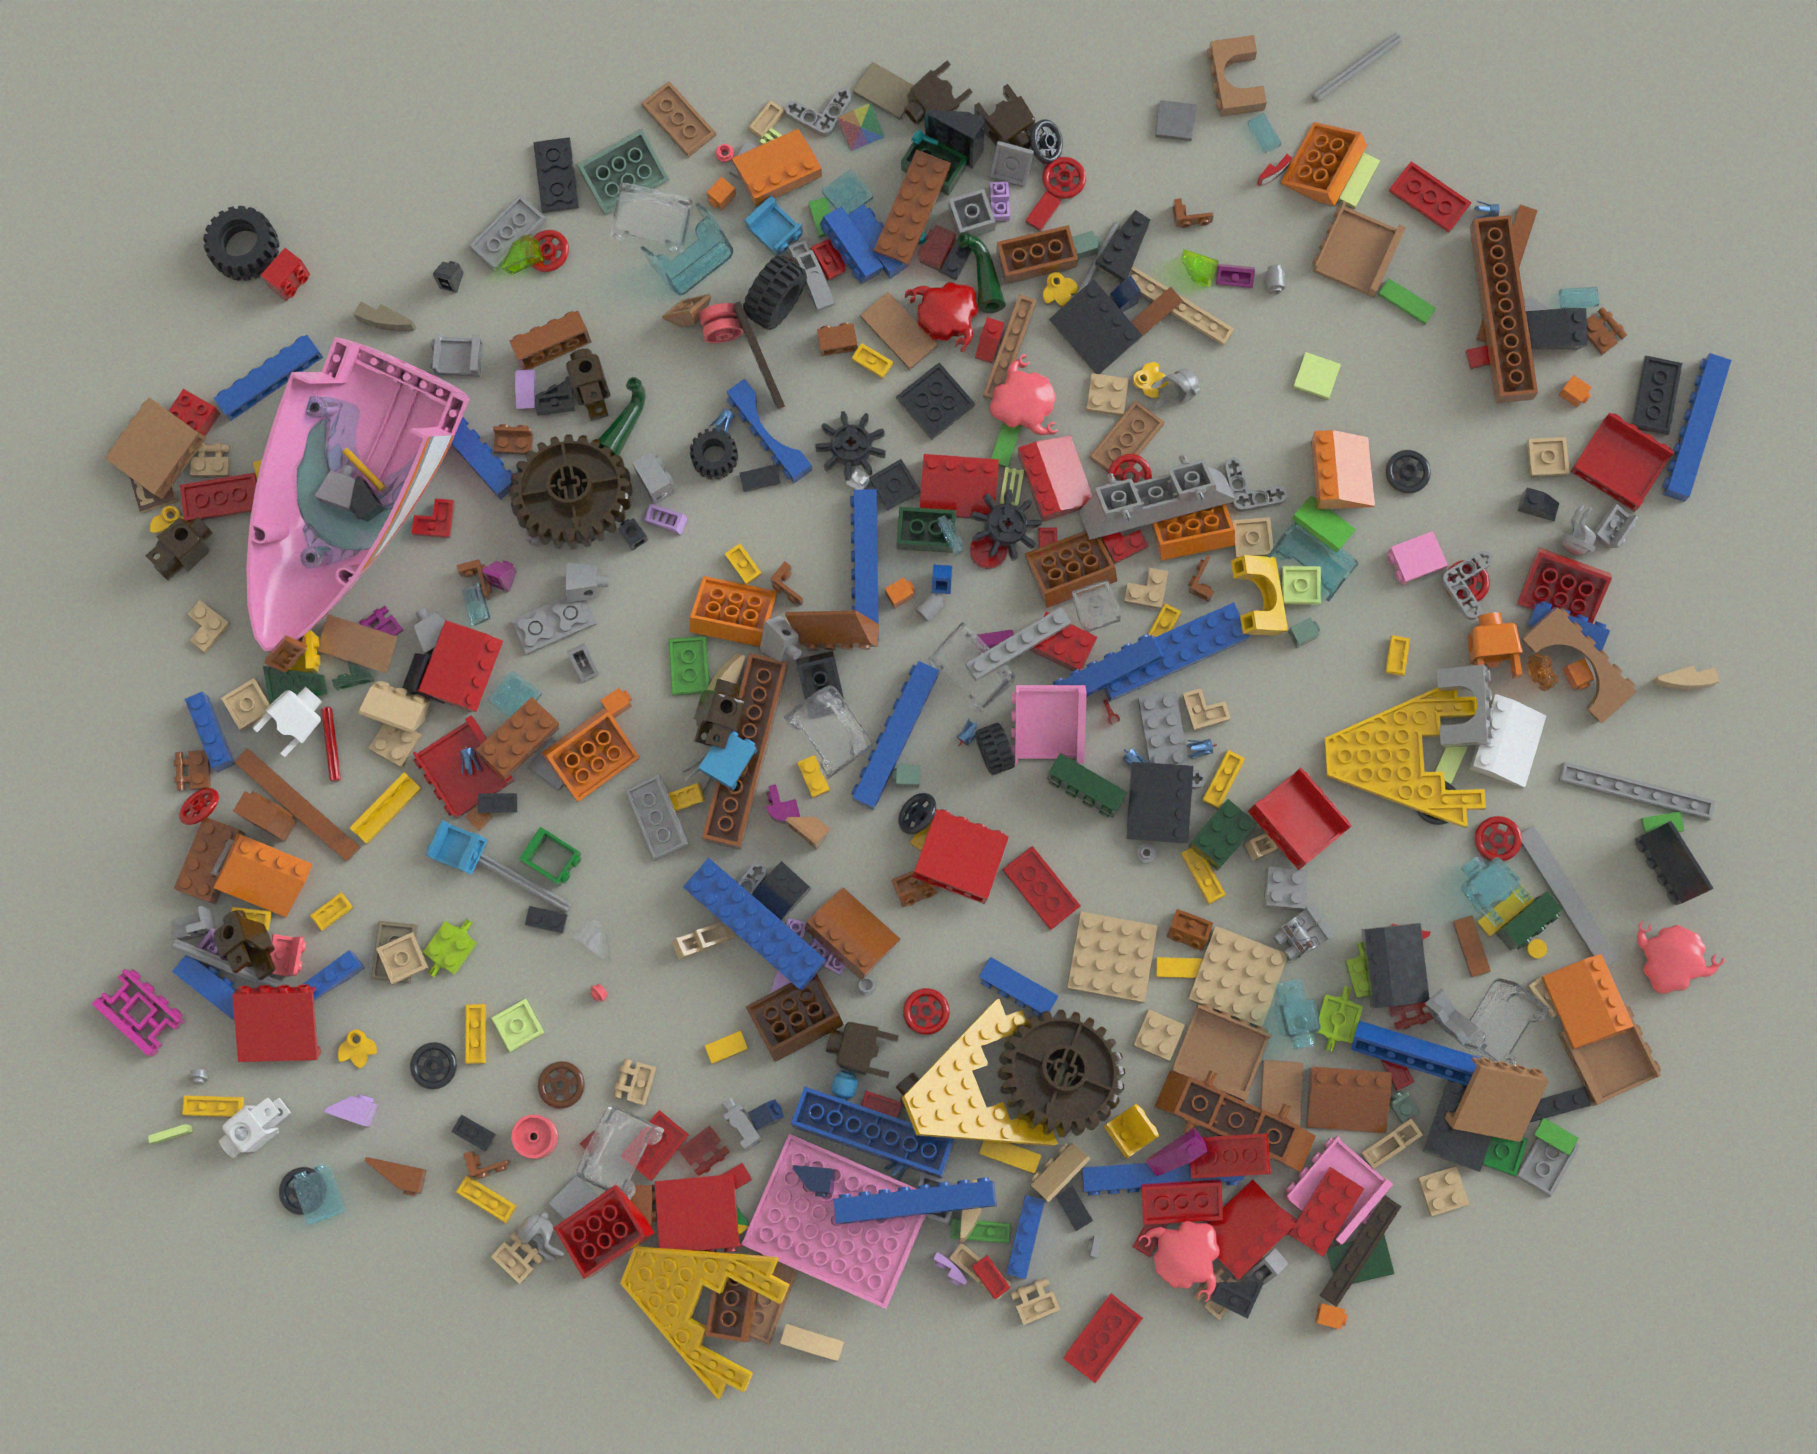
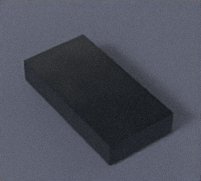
[739,464,780,492]
[1055,1186,1093,1231]

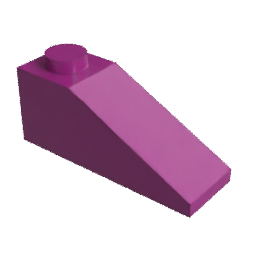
[482,560,517,592]
[1145,1128,1207,1176]

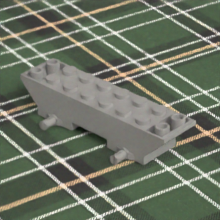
[1079,454,1235,540]

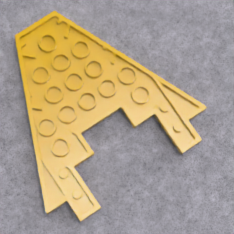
[1324,687,1486,828]

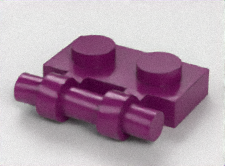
[359,605,404,636]

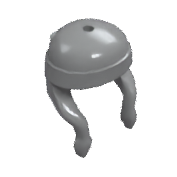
[1151,369,1200,408]
[1561,504,1596,556]
[518,1212,564,1262]

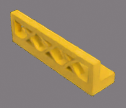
[350,772,422,844]

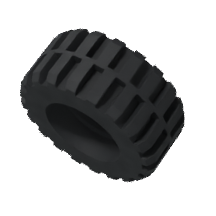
[203,206,280,281]
[743,255,807,330]

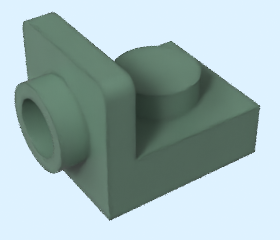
[1389,1091,1419,1123]

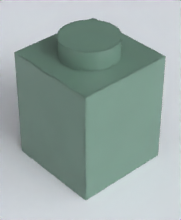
[1072,231,1100,260]
[1288,617,1320,648]
[892,764,920,787]

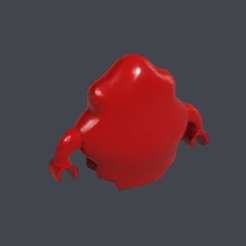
[905,282,979,352]

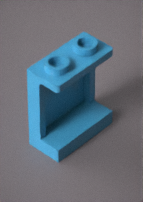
[745,196,803,256]
[699,729,757,790]
[426,820,488,875]

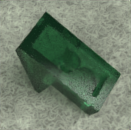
[332,661,375,691]

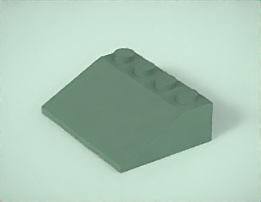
[575,129,669,215]

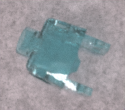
[1461,854,1532,927]
[1274,979,1321,1050]

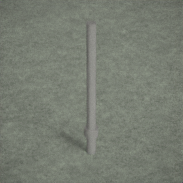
[1072,222,1120,298]

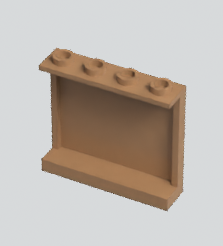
[1312,201,1406,298]
[105,397,206,499]
[1171,1003,1272,1102]
[1558,1004,1661,1106]
[1445,1057,1549,1142]

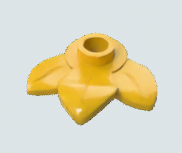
[1043,272,1079,307]
[1133,362,1169,398]
[150,506,189,533]
[338,1029,377,1069]

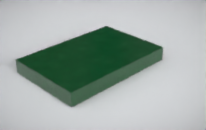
[1327,1234,1395,1284]

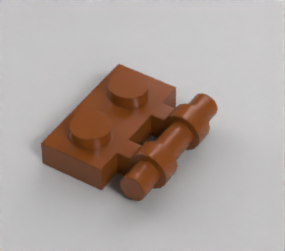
[1587,307,1627,355]
[174,750,211,791]

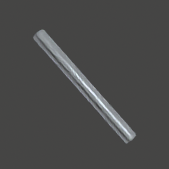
[1312,33,1402,102]
[478,853,571,912]
[171,939,284,987]

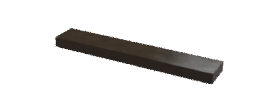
[733,301,785,409]
[1319,1195,1402,1307]

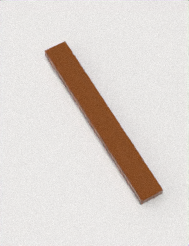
[1476,205,1538,343]
[234,748,361,862]

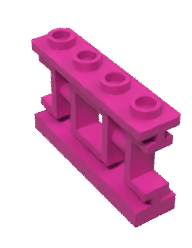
[92,969,185,1057]

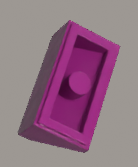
[1216,264,1255,288]

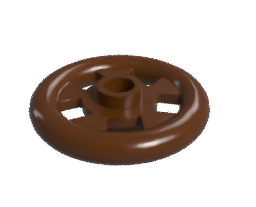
[538,1061,585,1109]

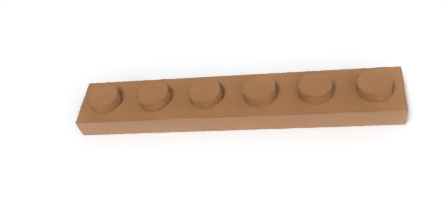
[983,294,1037,400]

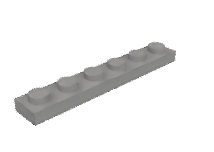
[965,607,1072,682]

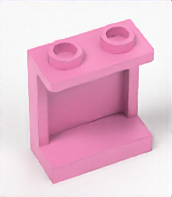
[1387,531,1448,585]

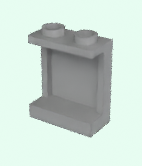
[430,334,483,377]

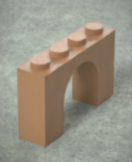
[1207,35,1267,117]

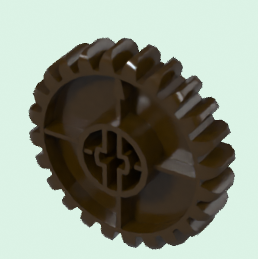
[509,434,633,550]
[997,1009,1126,1137]

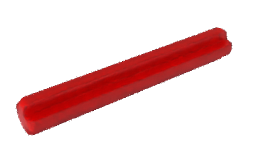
[321,707,341,782]

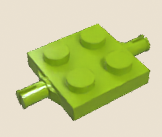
[422,918,477,978]
[1346,942,1369,998]
[1314,986,1363,1052]

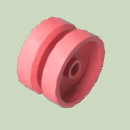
[699,303,744,343]
[511,1115,558,1159]

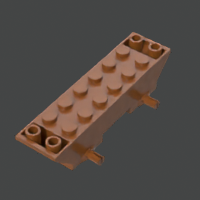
[1154,1070,1316,1173]

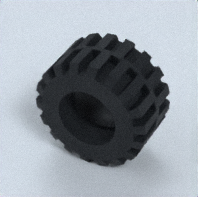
[690,428,738,480]
[975,722,1015,775]

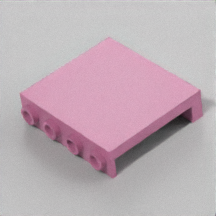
[1011,685,1087,764]
[1284,1136,1393,1245]

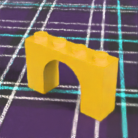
[1231,555,1288,636]

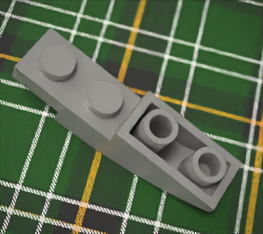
[788,240,835,312]

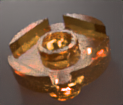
[1527,653,1559,691]

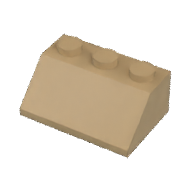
[358,681,431,733]
[1030,1143,1090,1203]

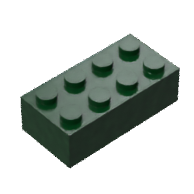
[1047,753,1127,818]

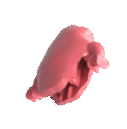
[990,354,1058,435]
[1637,921,1725,994]
[1139,1221,1220,1302]

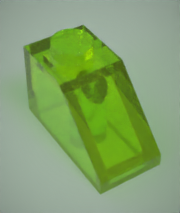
[502,235,543,275]
[1181,249,1219,287]

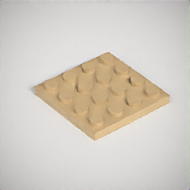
[1067,911,1158,1003]
[1188,926,1288,1027]

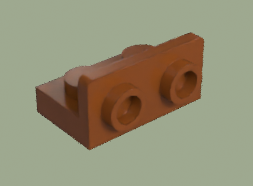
[493,424,533,455]
[265,635,307,673]
[891,871,938,907]
[1167,909,1213,950]

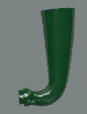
[958,232,1006,313]
[599,377,646,456]

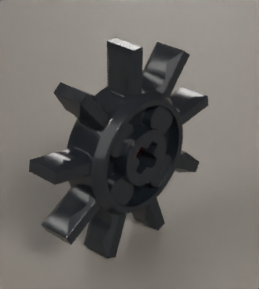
[815,411,886,481]
[970,489,1042,561]

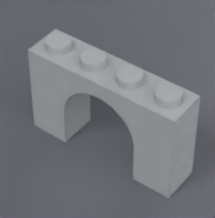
[1437,665,1494,748]

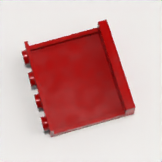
[1570,412,1674,512]
[413,715,515,819]
[1248,767,1352,870]
[912,809,1009,904]
[232,984,321,1062]
[655,1174,742,1252]

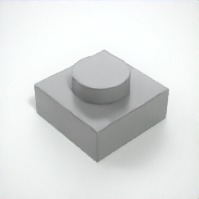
[1087,1236,1102,1258]

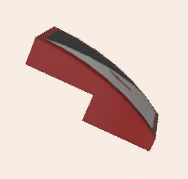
[1257,154,1293,186]

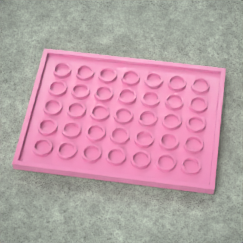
[741,1134,926,1309]

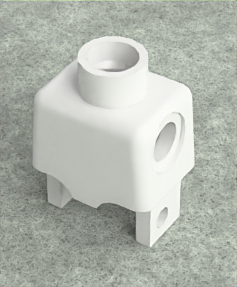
[252,687,322,757]
[219,1098,291,1158]

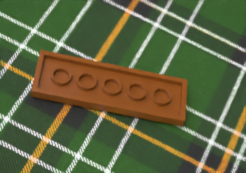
[874,150,951,266]

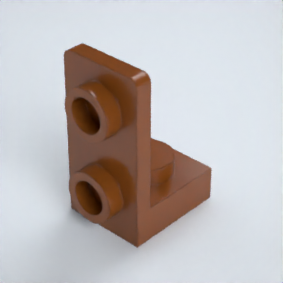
[1172,198,1214,228]
[1188,556,1214,602]
[457,559,492,600]
[771,561,803,605]
[463,1151,511,1179]

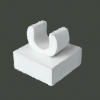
[846,468,870,490]

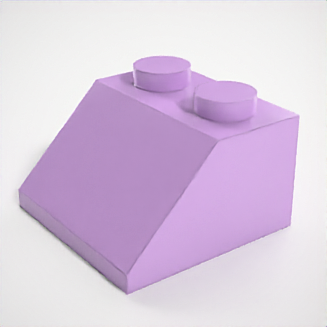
[324,1094,378,1127]

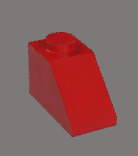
[975,317,1005,364]

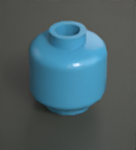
[831,1070,858,1101]

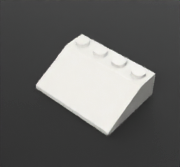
[1469,694,1546,788]

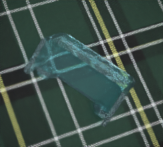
[640,203,733,295]
[1268,522,1359,602]

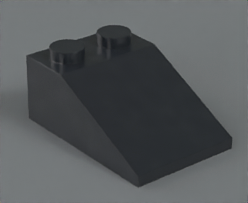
[1526,308,1588,350]
[796,651,847,719]
[752,861,811,921]

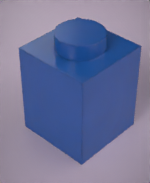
[932,564,952,594]

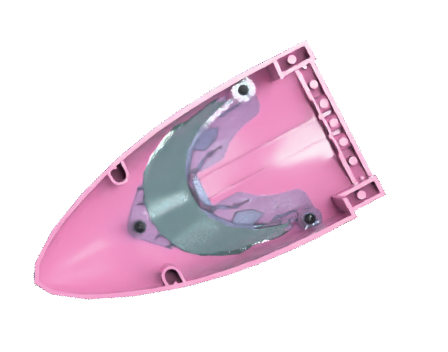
[246,337,470,651]

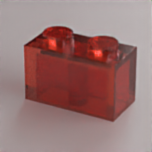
[918,225,956,272]

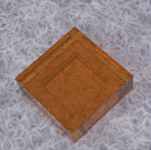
[465,804,493,831]

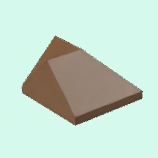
[662,294,711,328]
[785,817,831,849]

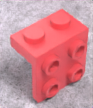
[266,934,306,977]

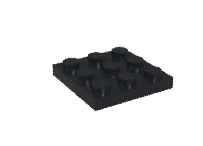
[896,362,975,440]

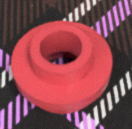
[715,144,734,162]
[590,984,608,1002]

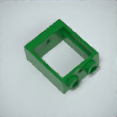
[519,827,581,886]

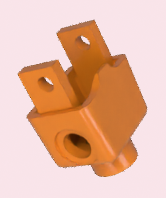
[1468,612,1523,679]

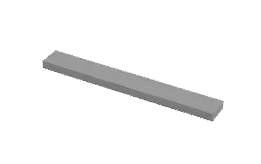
[1559,762,1715,820]
[1521,826,1619,966]

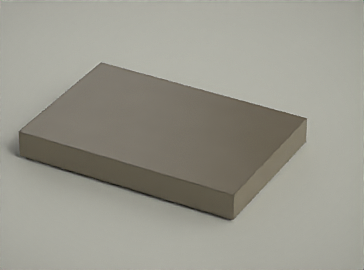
[853,62,914,120]
[371,921,418,983]

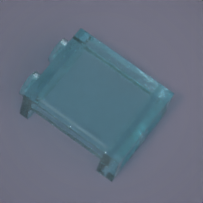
[291,1164,346,1226]

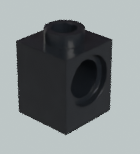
[618,518,648,551]

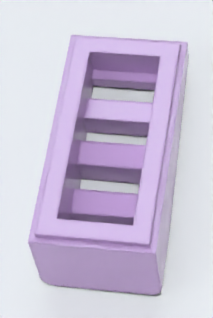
[643,504,687,535]

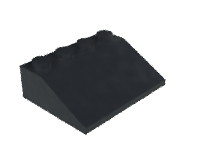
[925,110,985,169]
[1049,279,1143,374]
[1126,762,1194,844]
[1634,821,1714,905]
[1361,923,1430,1008]
[1423,1080,1492,1172]

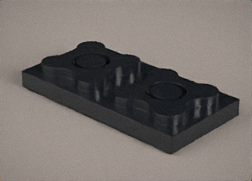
[533,137,579,213]
[1632,355,1683,435]

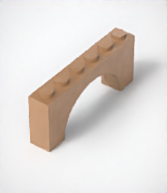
[1520,607,1637,723]

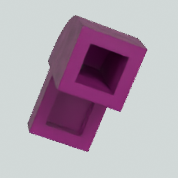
[766,784,800,824]

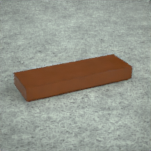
[1131,287,1183,338]
[1453,915,1491,977]

